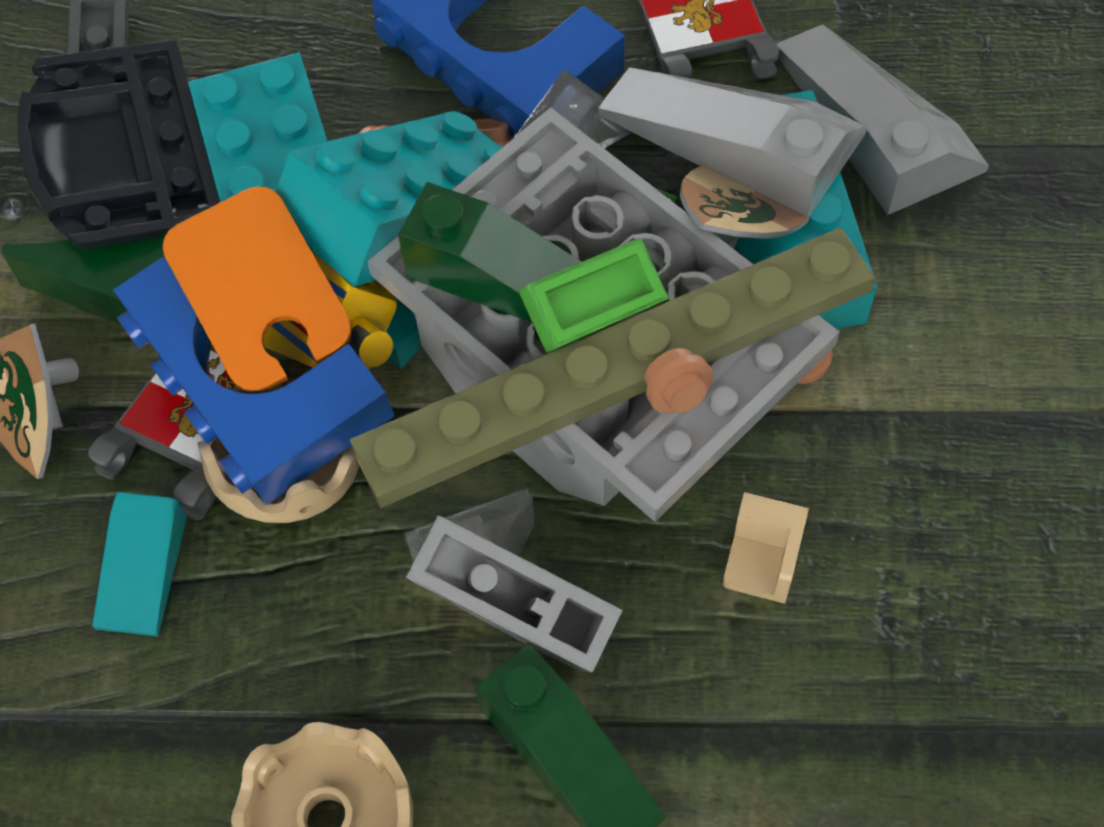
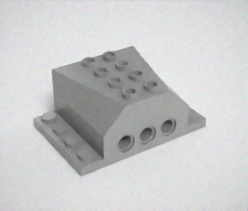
[367,107,840,522]

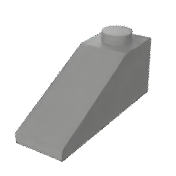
[406,515,623,673]

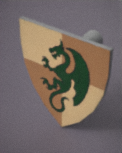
[680,165,809,249]
[0,324,79,479]

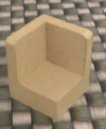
[723,492,809,604]

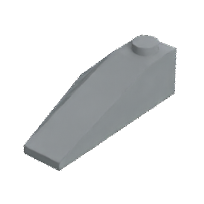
[776,24,989,215]
[598,67,867,217]

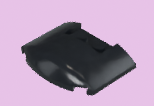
[17,39,220,251]

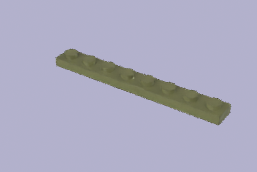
[349,227,875,509]

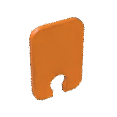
[162,186,352,394]

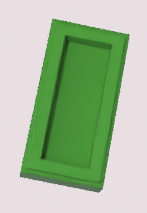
[518,238,669,353]

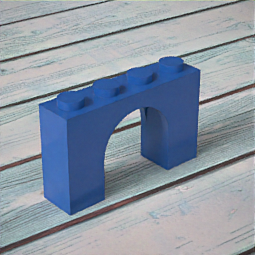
[372,0,625,137]
[113,256,395,505]

